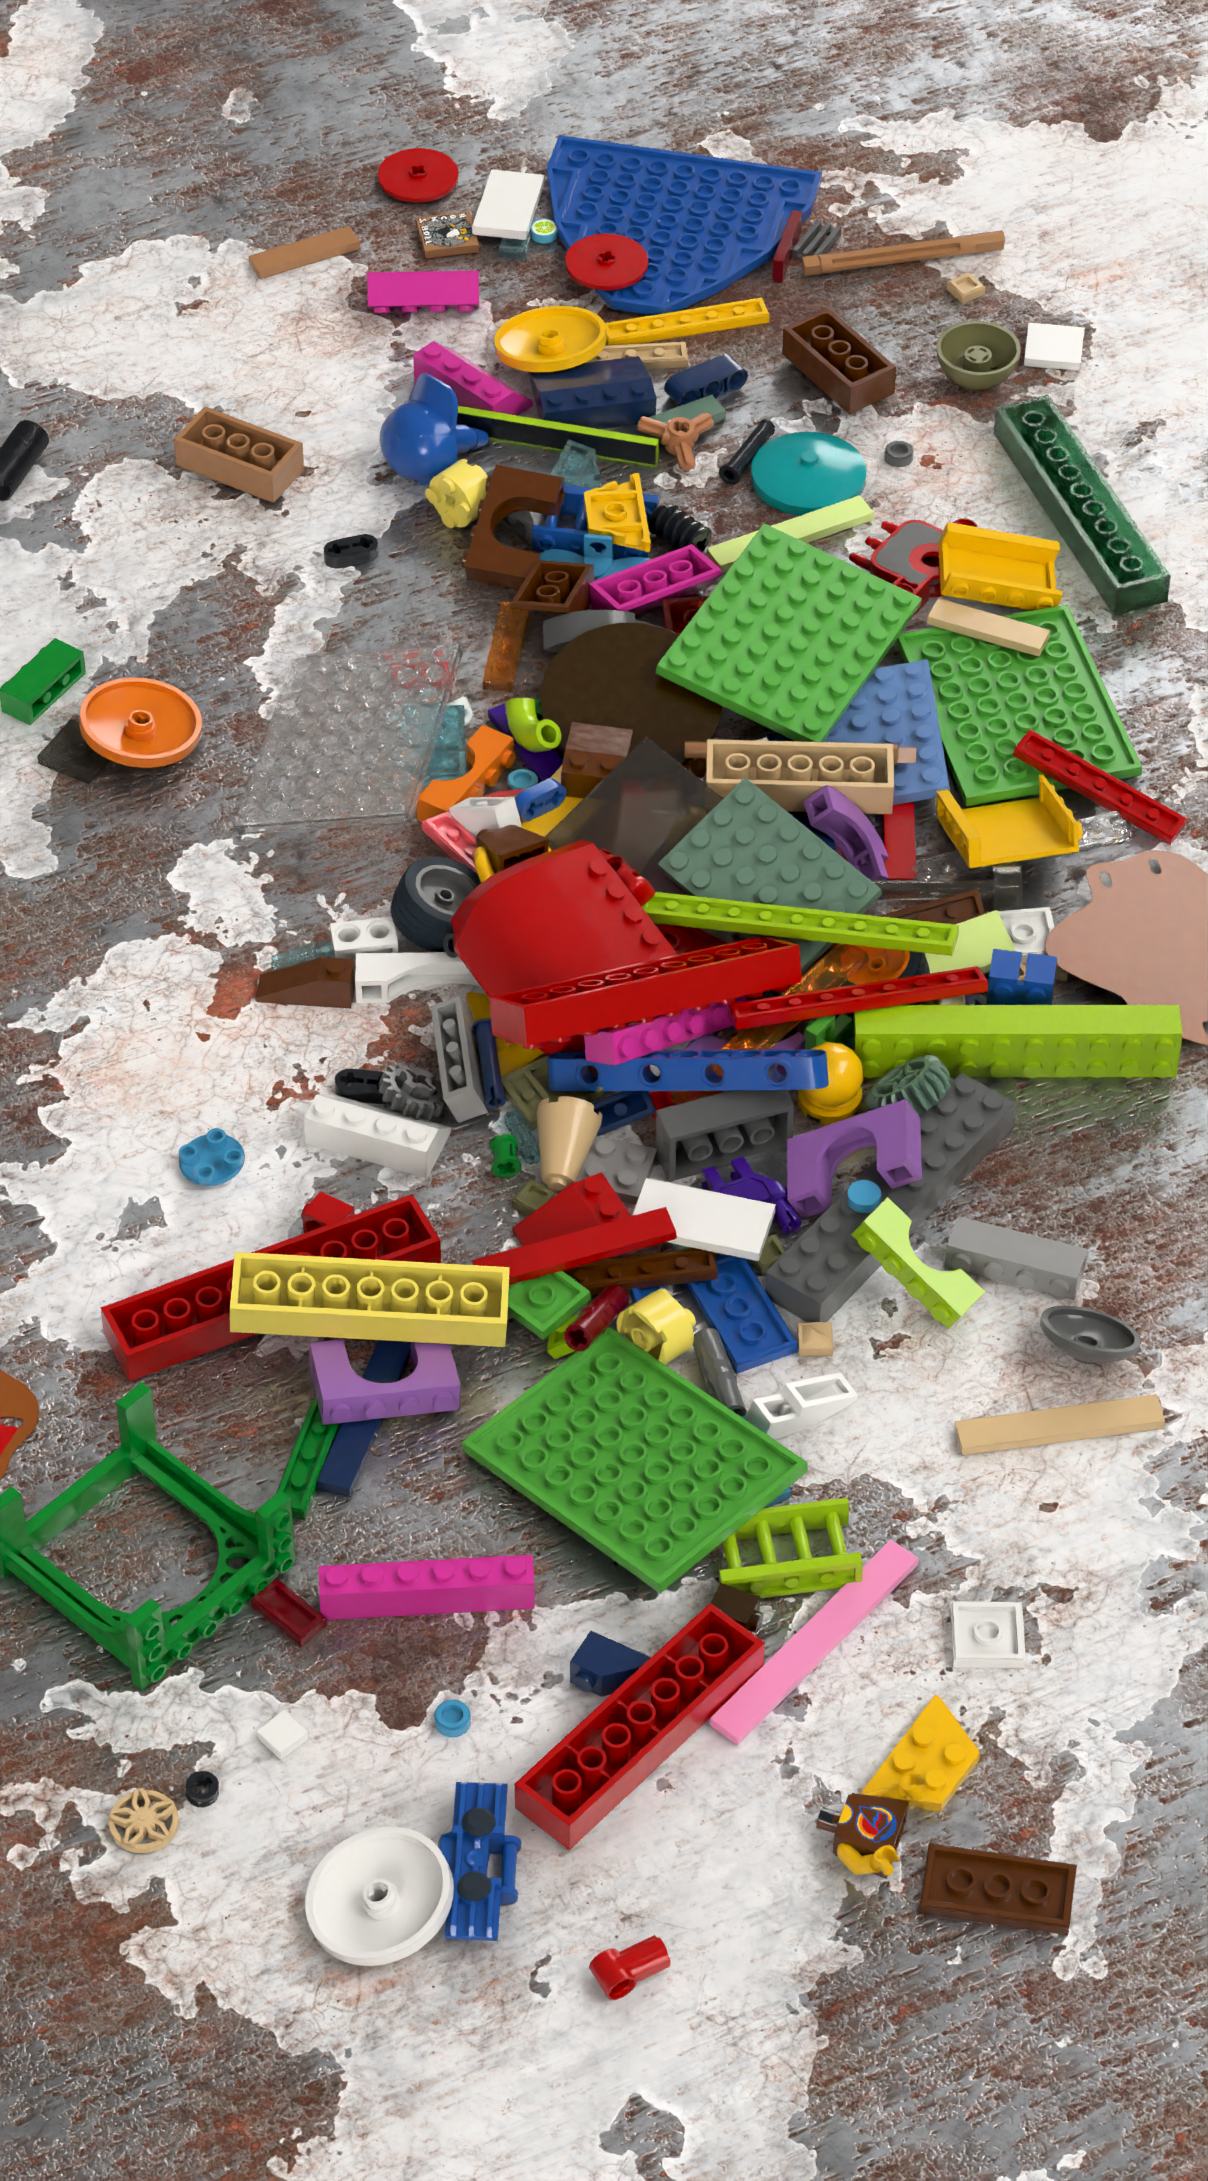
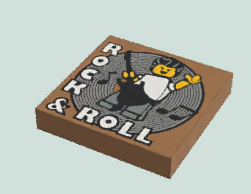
[416,211,479,259]

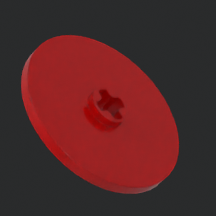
[378,148,459,203]
[565,234,648,290]

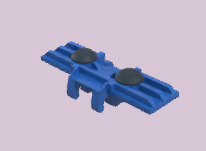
[438,1782,522,1941]

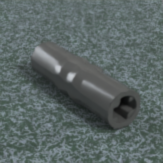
[693,1328,747,1416]

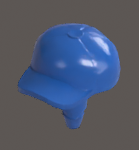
[379,373,489,486]

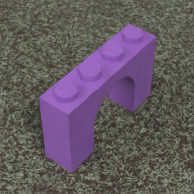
[787,1099,922,1219]
[309,1339,460,1425]

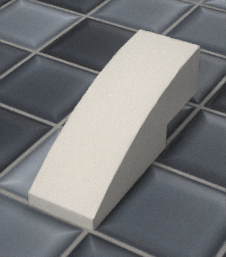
[746,1372,858,1440]

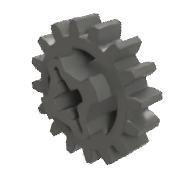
[378,1062,447,1120]

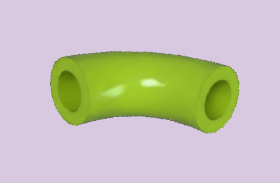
[505,698,562,752]

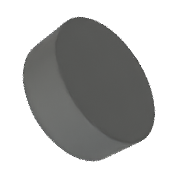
[884,441,914,467]

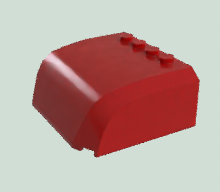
[450,840,677,1055]

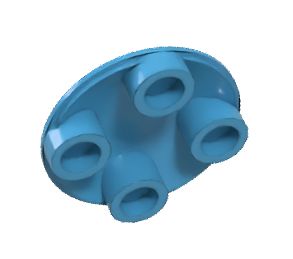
[179,1128,245,1186]

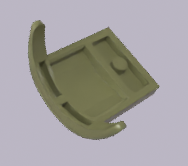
[501,1056,605,1131]

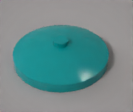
[751,432,867,516]

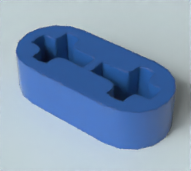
[515,778,567,822]

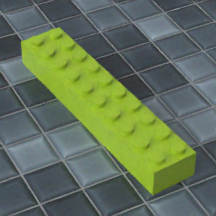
[851,1005,1183,1078]

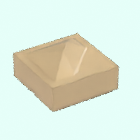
[797,1322,833,1357]

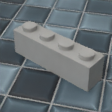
[430,995,488,1123]
[945,1216,1088,1300]

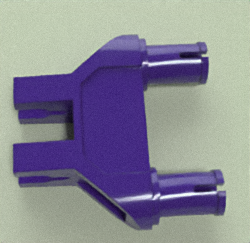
[701,1156,802,1234]

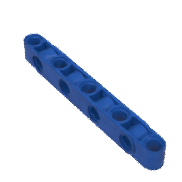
[546,1049,829,1091]

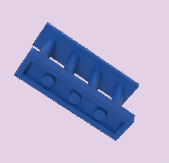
[532,485,659,560]

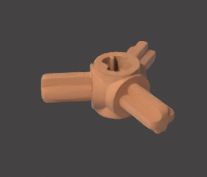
[637,413,714,472]

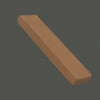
[248,226,360,279]

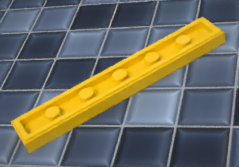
[605,298,770,346]

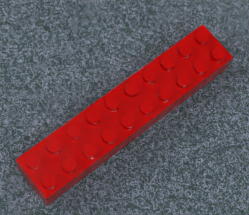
[489,935,802,1049]
[100,1194,441,1381]

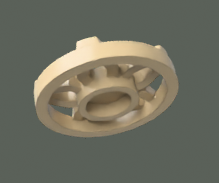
[109,1788,179,1854]

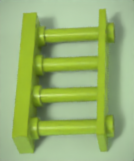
[719,1498,863,1599]

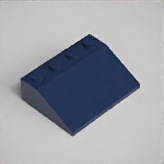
[528,356,657,429]

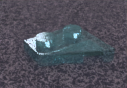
[551,439,600,488]

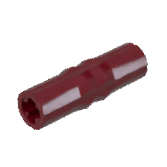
[564,1284,629,1351]

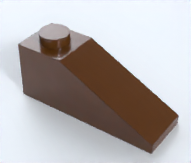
[256,957,355,1009]

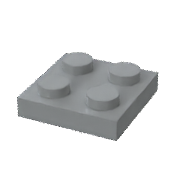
[576,1135,657,1205]

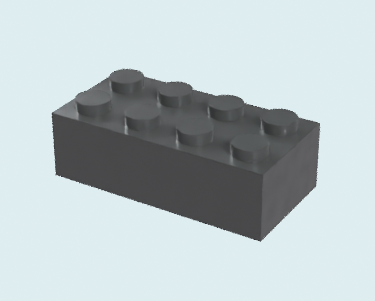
[656,1090,794,1182]

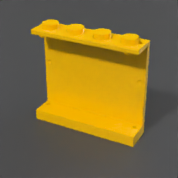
[936,775,1083,868]

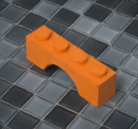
[417,725,516,822]

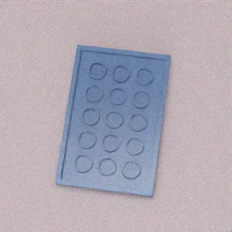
[824,659,950,805]

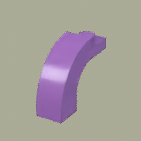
[803,785,889,886]

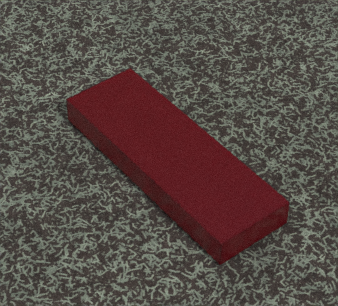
[772,210,802,283]

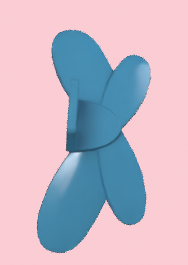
[539,534,651,580]

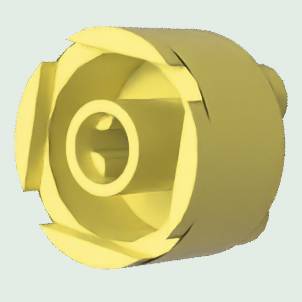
[425,459,488,528]
[617,1288,696,1365]

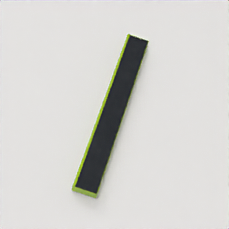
[456,406,659,467]

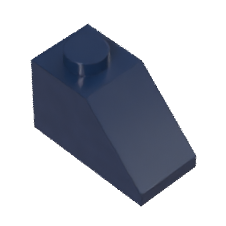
[570,1631,651,1697]

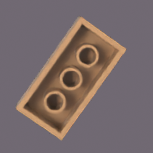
[174,406,304,503]

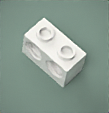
[330,916,398,970]

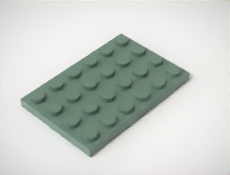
[658,777,882,974]

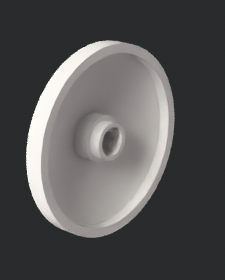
[305,1827,454,1966]

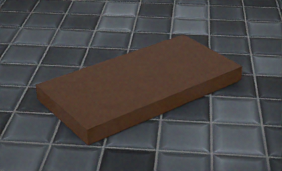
[919,1843,1077,1935]

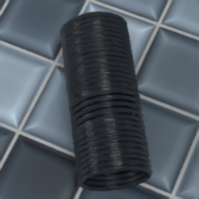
[0,420,49,501]

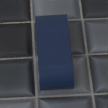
[664,354,748,406]

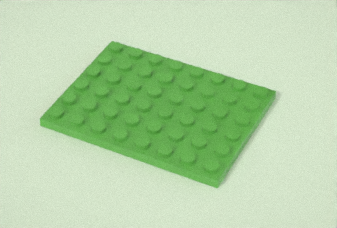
[655,523,922,742]
[896,605,1142,806]
[462,1327,808,1593]

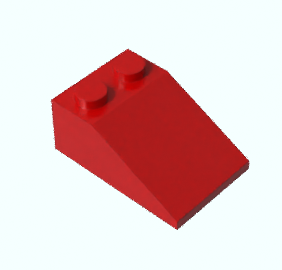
[512,1172,631,1246]

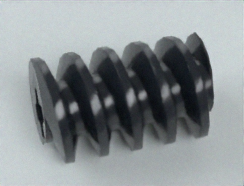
[647,504,712,553]

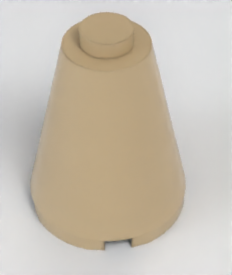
[536,1096,602,1192]

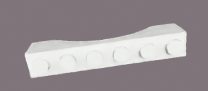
[355,952,480,1003]

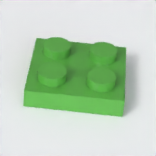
[508,1271,591,1340]

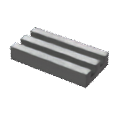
[792,220,841,261]

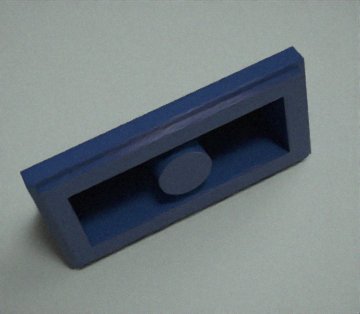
[592,1091,656,1136]

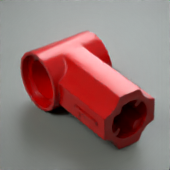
[589,1935,671,2000]

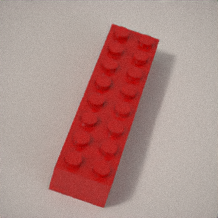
[514,1603,765,1851]

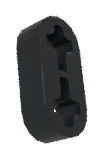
[324,534,378,569]
[335,1068,389,1104]

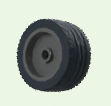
[390,857,481,952]

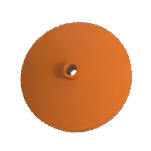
[79,677,202,768]

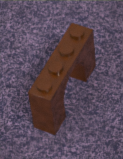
[461,464,566,590]

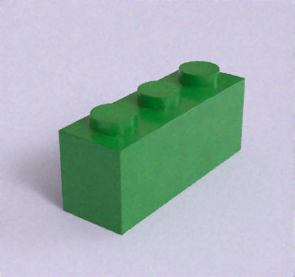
[0,638,86,725]

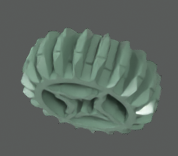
[865,1055,952,1116]

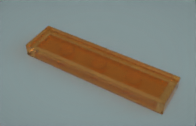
[483,601,530,692]

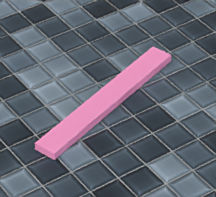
[710,1540,919,1745]

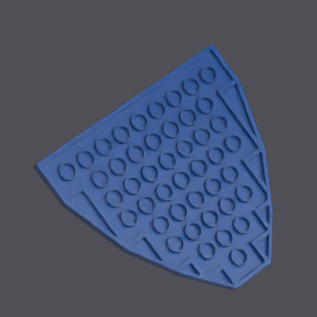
[547,135,822,315]

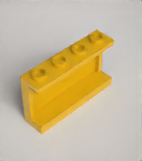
[938,522,1063,611]

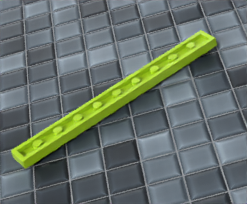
[642,892,959,956]

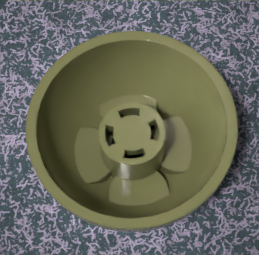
[937,321,1021,390]

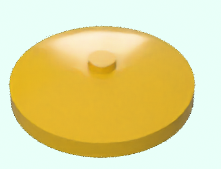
[494,306,607,372]

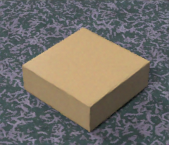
[946,272,985,304]

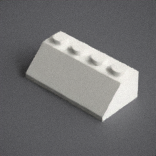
[304,1093,451,1178]

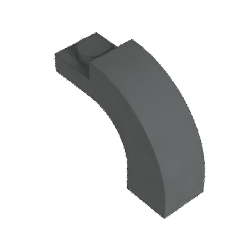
[543,610,650,653]

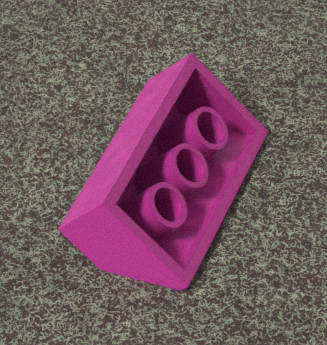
[367,270,479,314]
[413,341,534,416]
[589,544,722,615]

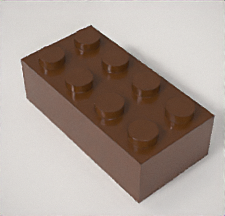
[782,307,896,414]

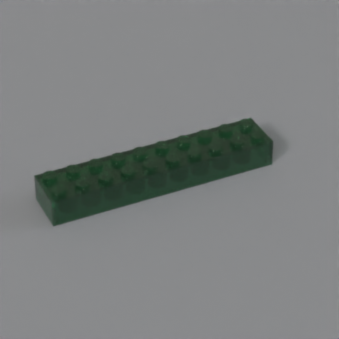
[994,394,1171,616]

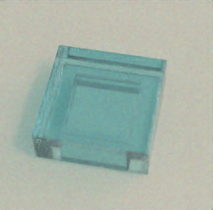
[499,235,531,260]

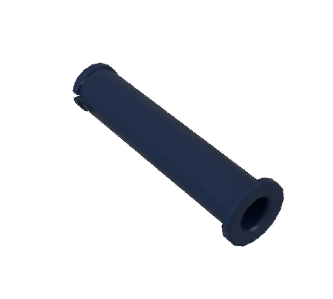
[472,1019,506,1109]

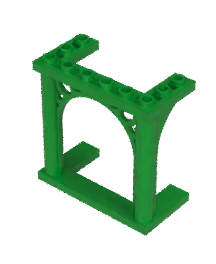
[0,1382,296,1690]

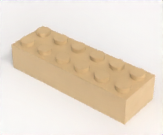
[705,739,894,814]

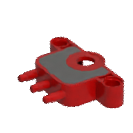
[849,518,977,616]

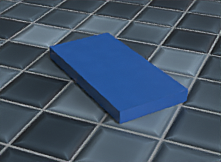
[682,1254,798,1374]

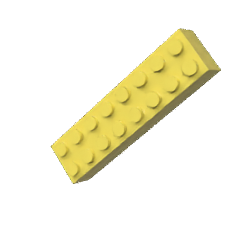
[230,1252,510,1347]

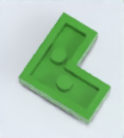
[804,1014,853,1050]

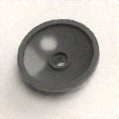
[1040,1306,1141,1364]

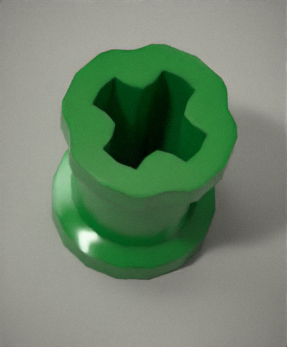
[489,1134,521,1178]

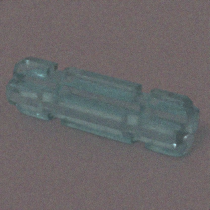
[272,939,333,970]
[504,1110,540,1165]

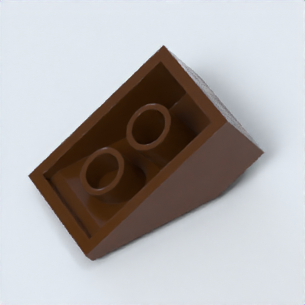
[511,560,595,613]
[561,722,633,804]

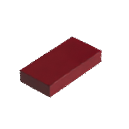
[251,1578,327,1647]

